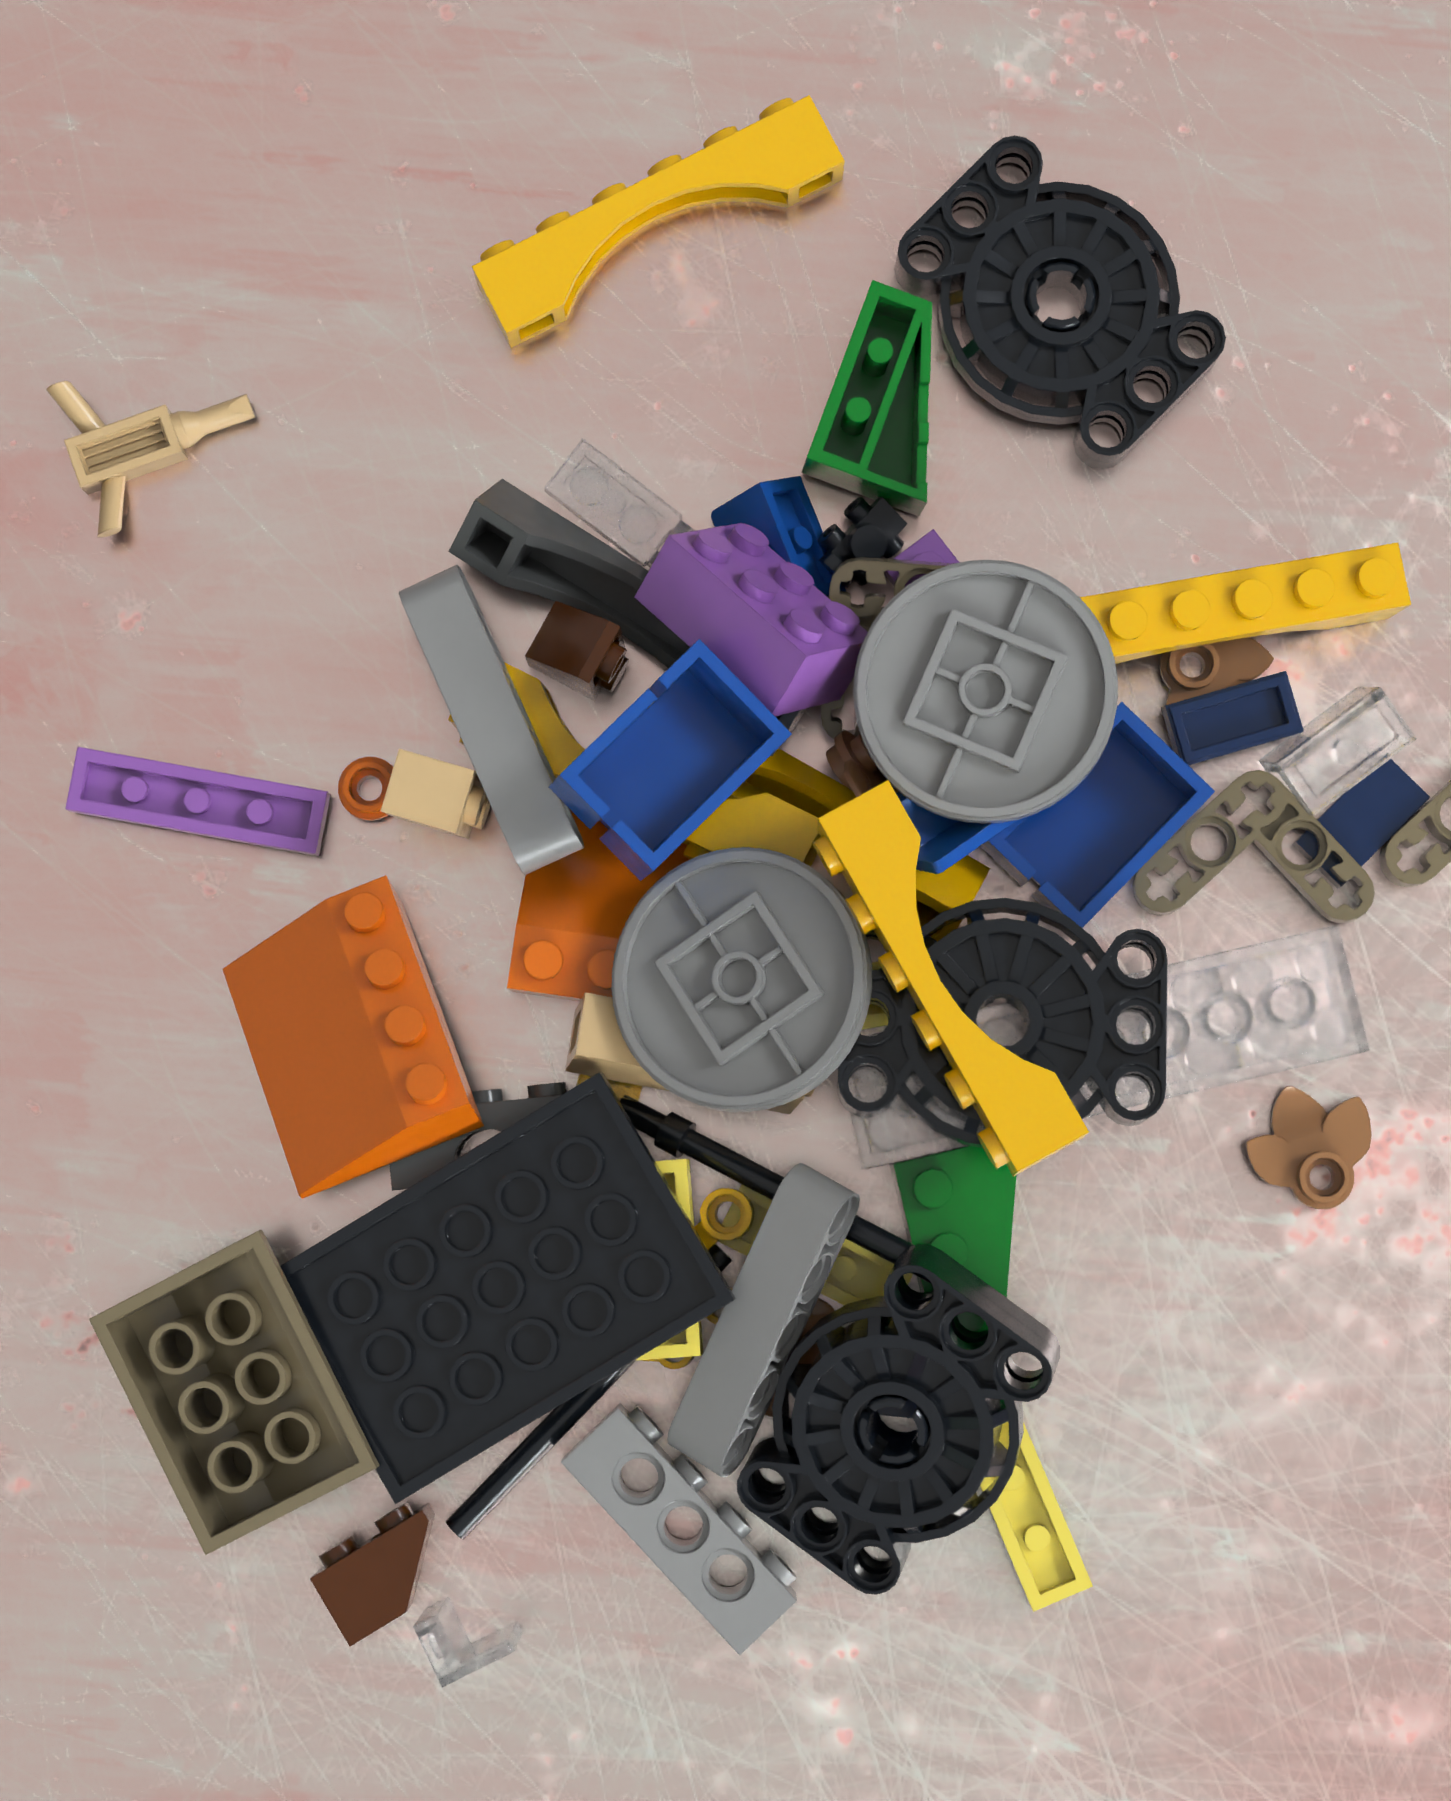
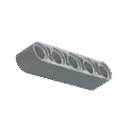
[399,565,585,875]
[667,1163,860,1477]

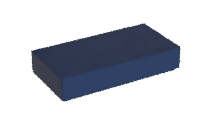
[1161,671,1304,765]
[1293,753,1430,888]

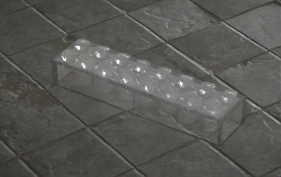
[837,925,1370,1170]

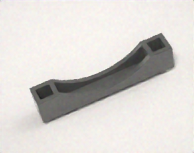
[448,479,806,756]

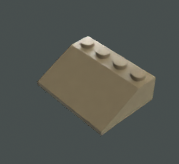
[89,1230,380,1555]

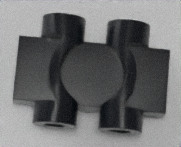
[818,497,907,588]

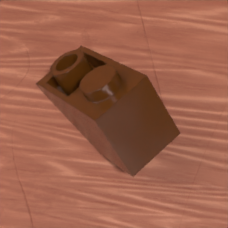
[525,601,629,702]
[310,1502,435,1646]

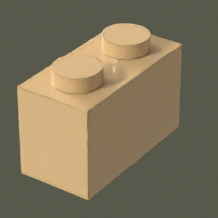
[381,749,490,839]

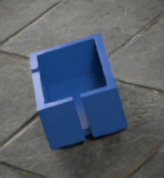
[549,639,792,881]
[981,702,1215,928]

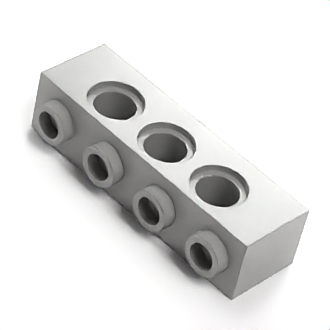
[561,1403,797,1655]

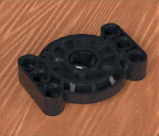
[894,135,1226,469]
[837,898,1168,1148]
[737,1244,1060,1595]

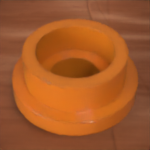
[338,757,393,821]

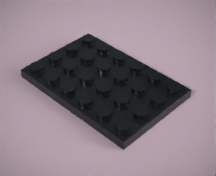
[280,1072,736,1504]

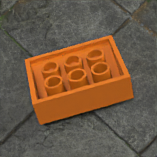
[507,810,690,1002]
[222,875,484,1199]

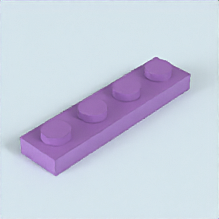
[65,747,331,856]

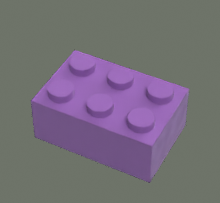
[634,523,868,717]

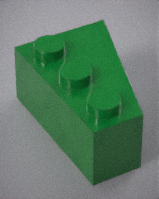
[801,280,932,516]
[889,1146,1016,1332]

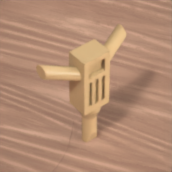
[46,381,255,538]

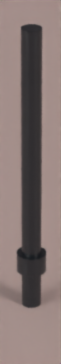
[620,1095,931,1283]
[446,1244,733,1540]

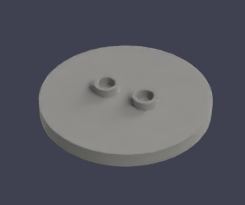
[853,560,1118,824]
[611,847,872,1112]

